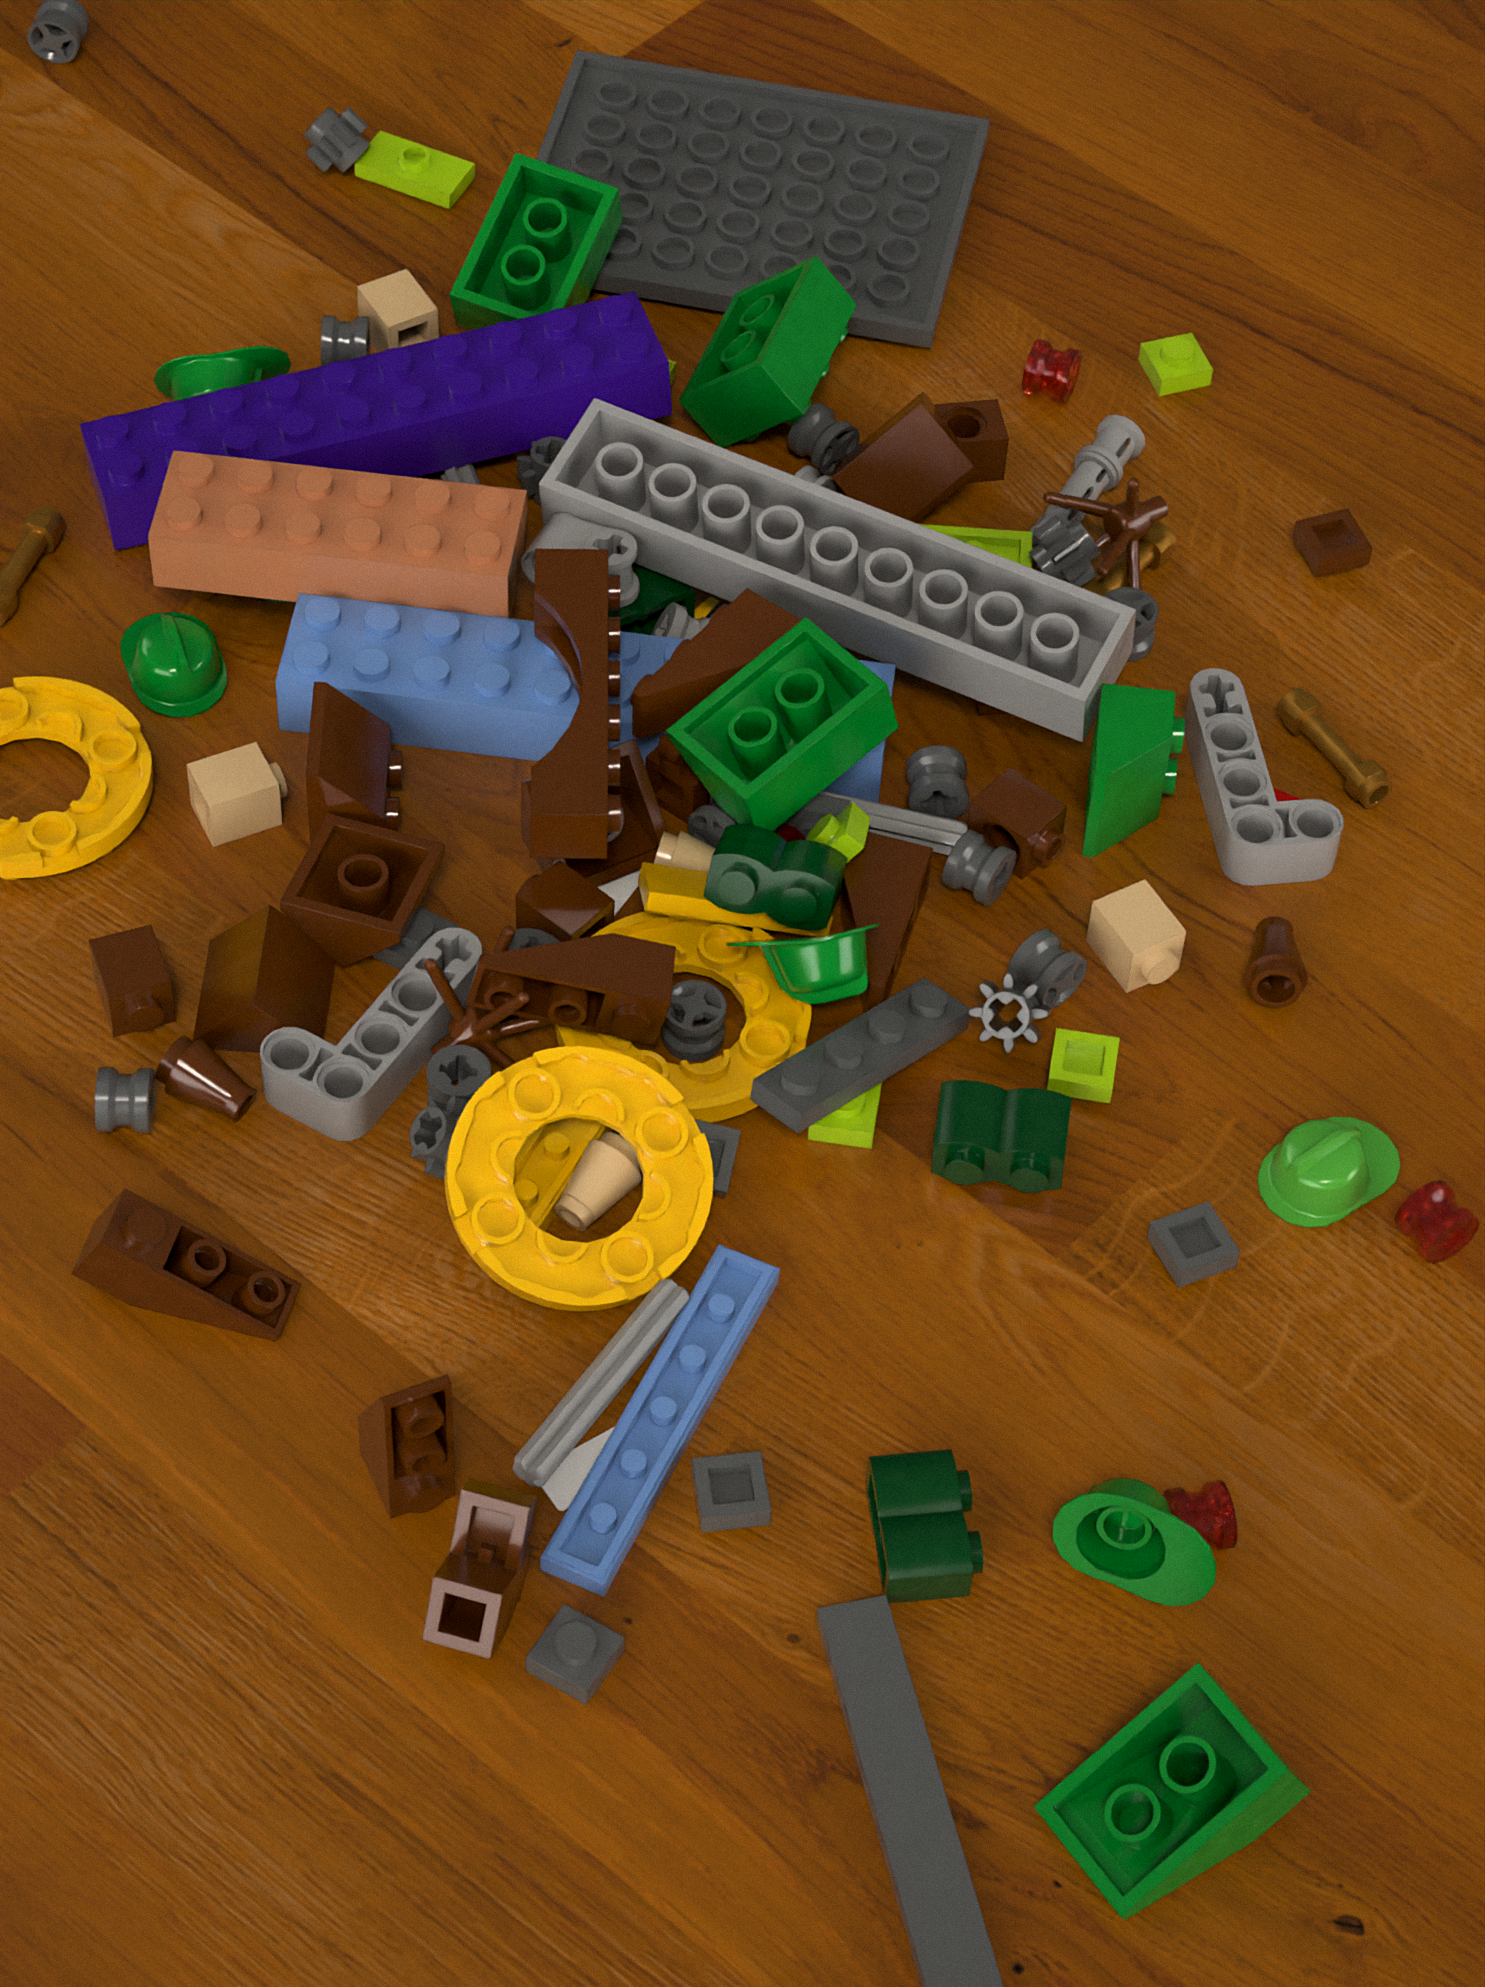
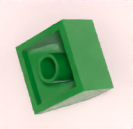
[1082,683,1185,857]

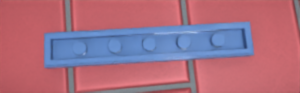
[540,1244,780,1597]

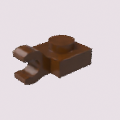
[645,734,708,824]

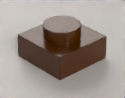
[1292,508,1372,577]

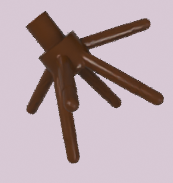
[1043,477,1168,590]
[424,926,552,1070]

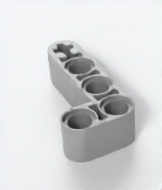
[1184,668,1344,886]
[260,928,482,1141]

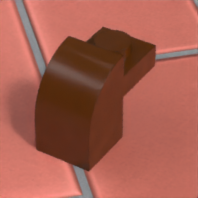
[422,1478,537,1659]

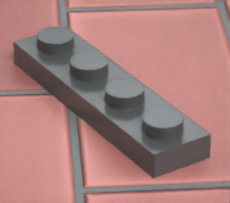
[750,977,970,1133]

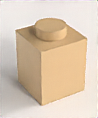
[357,269,439,353]
[187,742,288,847]
[1086,879,1186,993]

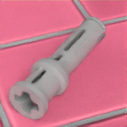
[1029,414,1146,549]

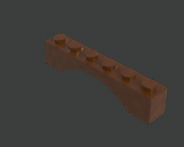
[530,549,621,859]

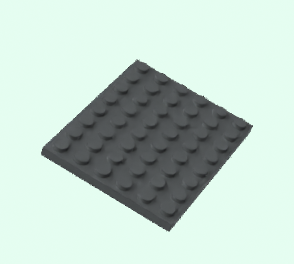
[536,50,990,348]

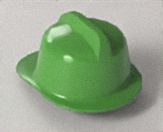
[1257,1117,1401,1228]

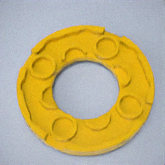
[0,676,154,880]
[555,911,812,1123]
[444,1046,714,1312]

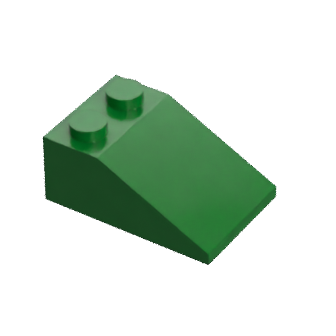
[1033,1662,1311,1920]

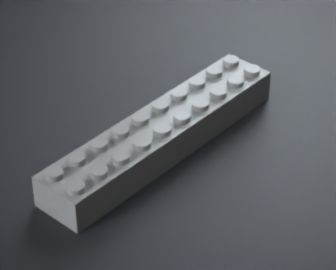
[538,398,1136,742]

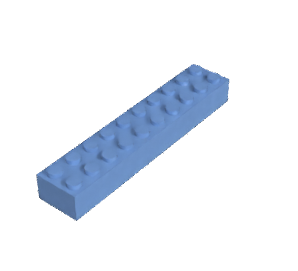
[275,593,896,802]

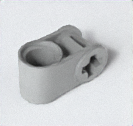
[521,512,640,608]

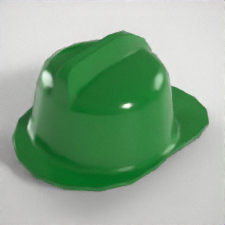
[154,346,291,402]
[120,612,227,718]
[726,923,880,1004]
[1052,1477,1217,1606]

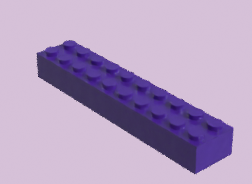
[79,291,672,551]

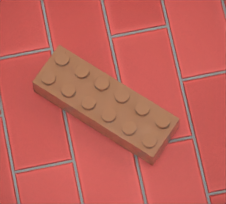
[148,450,528,618]

